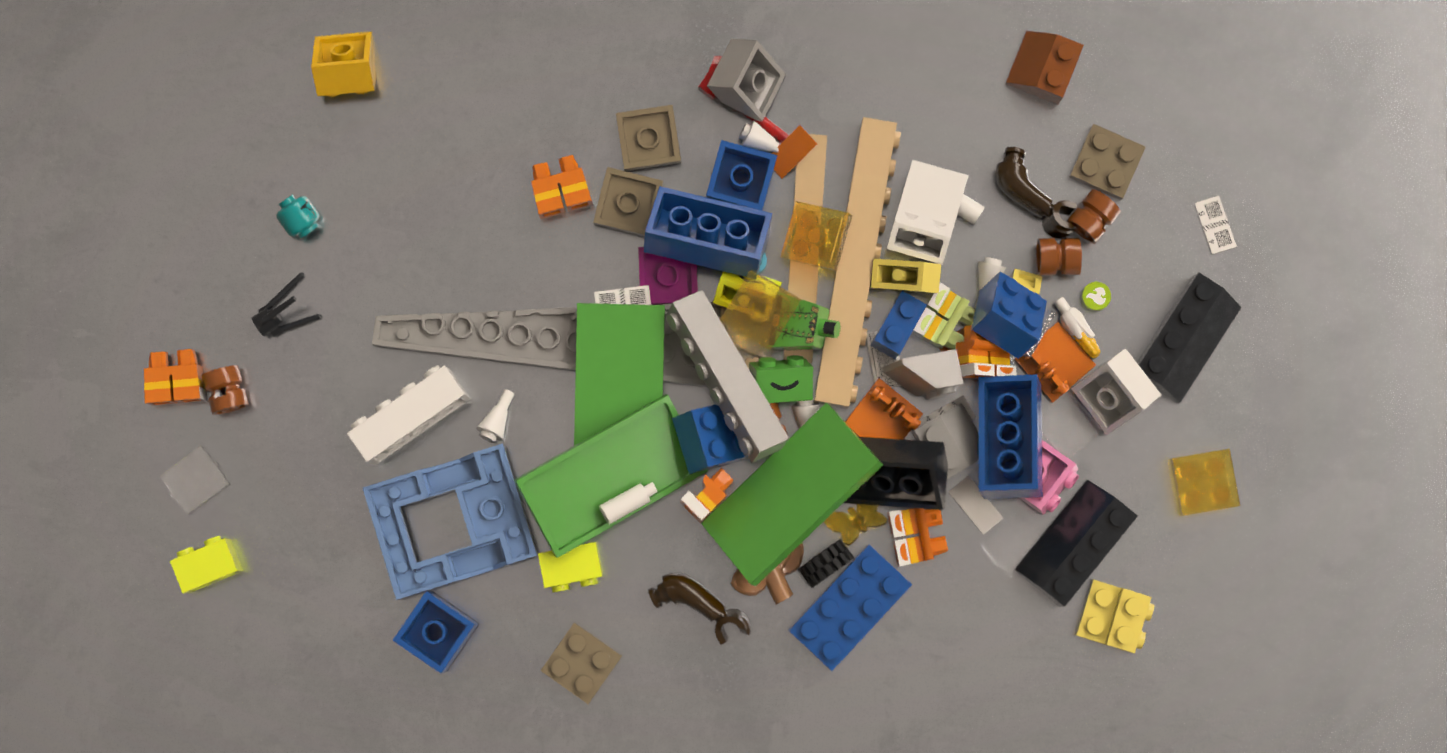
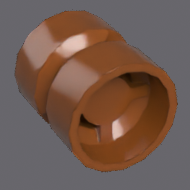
[1066,189,1121,244]
[1036,238,1082,276]
[201,365,249,415]

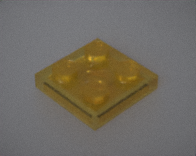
[780,201,853,271]
[720,269,801,350]
[1170,449,1241,516]

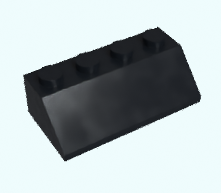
[1137,272,1242,404]
[844,437,948,510]
[1014,480,1138,607]

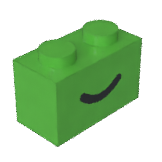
[749,355,813,403]

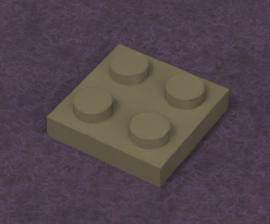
[616,105,681,171]
[1069,123,1146,200]
[593,167,663,237]
[541,622,622,704]

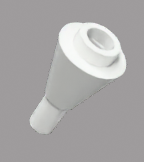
[739,121,781,152]
[976,256,1006,305]
[476,389,514,443]
[791,398,820,429]

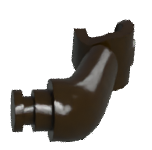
[996,147,1077,238]
[648,573,751,645]

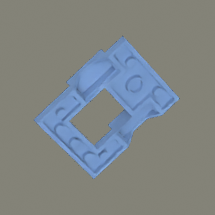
[363,443,538,600]

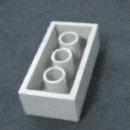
[347,365,471,465]

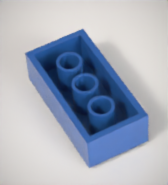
[644,186,773,279]
[978,374,1043,499]
[788,544,912,671]

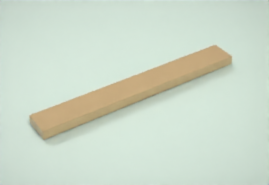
[783,134,827,364]

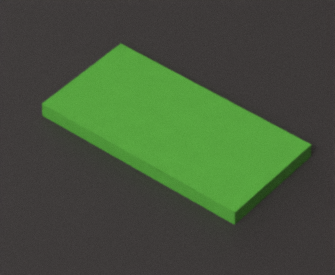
[574,303,665,446]
[514,394,708,558]
[701,403,883,587]

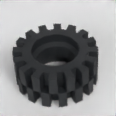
[798,539,854,588]

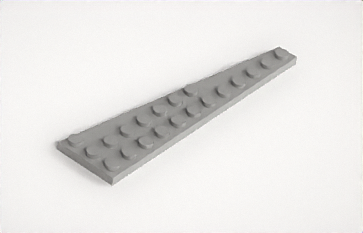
[372,302,727,387]

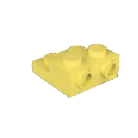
[1075,579,1154,653]

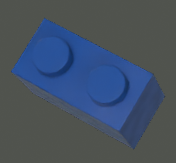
[870,291,927,359]

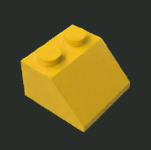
[311,31,376,97]

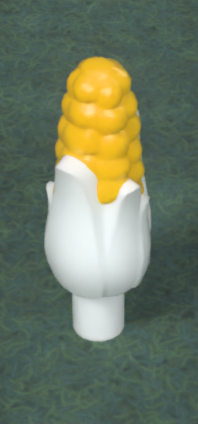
[1054,297,1101,358]

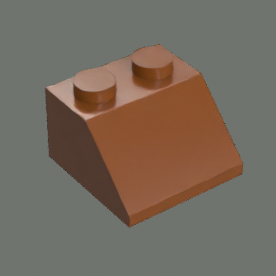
[1005,31,1084,105]

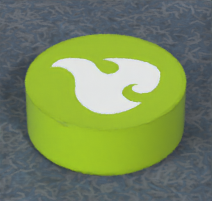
[1081,282,1111,311]

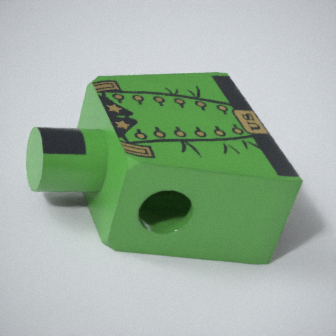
[768,292,841,350]

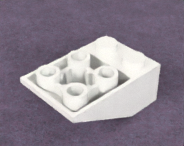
[887,160,969,265]

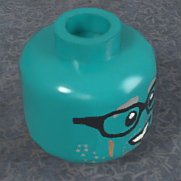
[276,194,320,239]

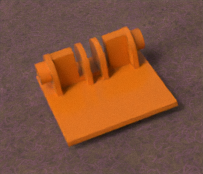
[1015,322,1096,403]
[845,378,924,440]

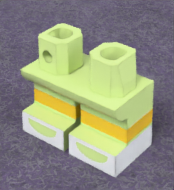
[911,282,975,350]

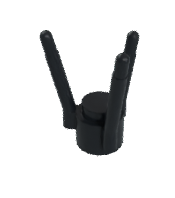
[252,272,322,337]

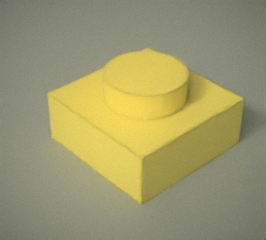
[1011,269,1042,294]

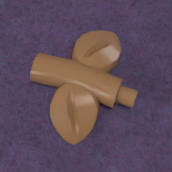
[731,543,804,605]

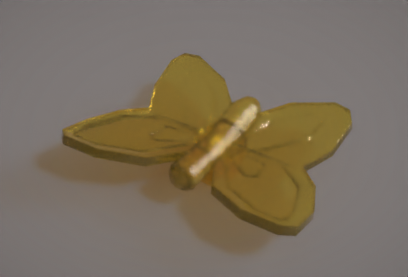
[824,504,888,545]

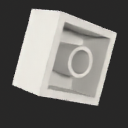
[1071,348,1161,435]

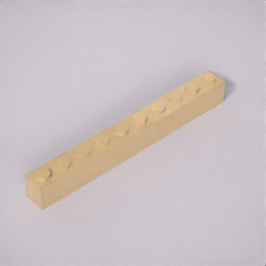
[814,117,901,409]

